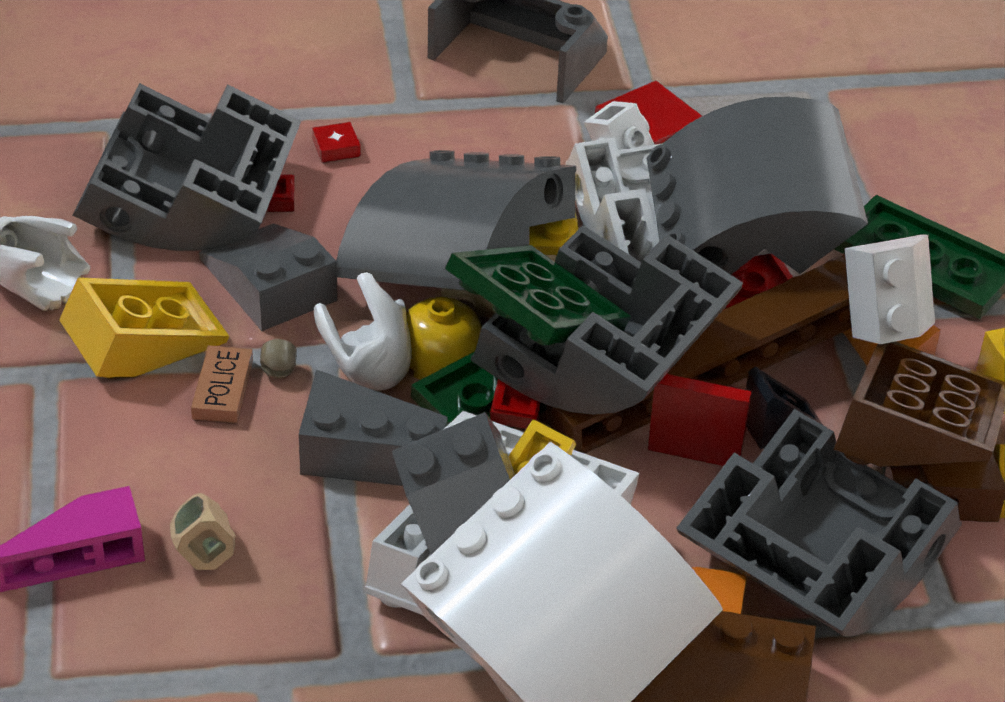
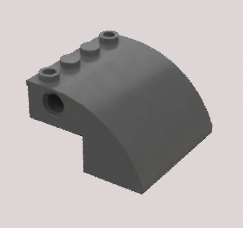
[72,83,301,251]
[646,96,868,275]
[335,150,576,290]
[471,225,743,415]
[676,409,962,637]

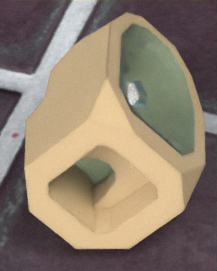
[170,493,235,570]

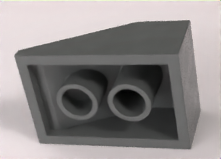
[199,223,338,331]
[392,412,515,555]

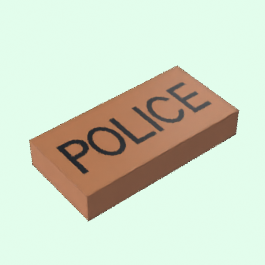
[191,345,253,423]

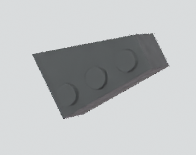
[298,369,448,486]

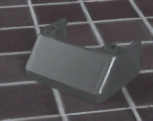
[427,0,608,103]

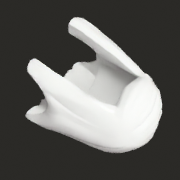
[0,216,90,311]
[314,272,412,391]

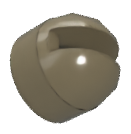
[260,339,297,379]

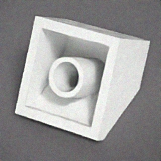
[845,234,935,344]

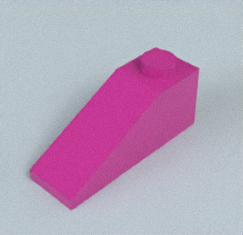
[0,486,145,592]

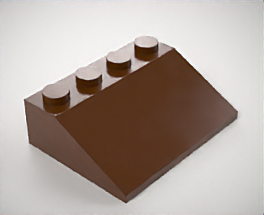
[834,341,1005,467]
[631,611,816,702]

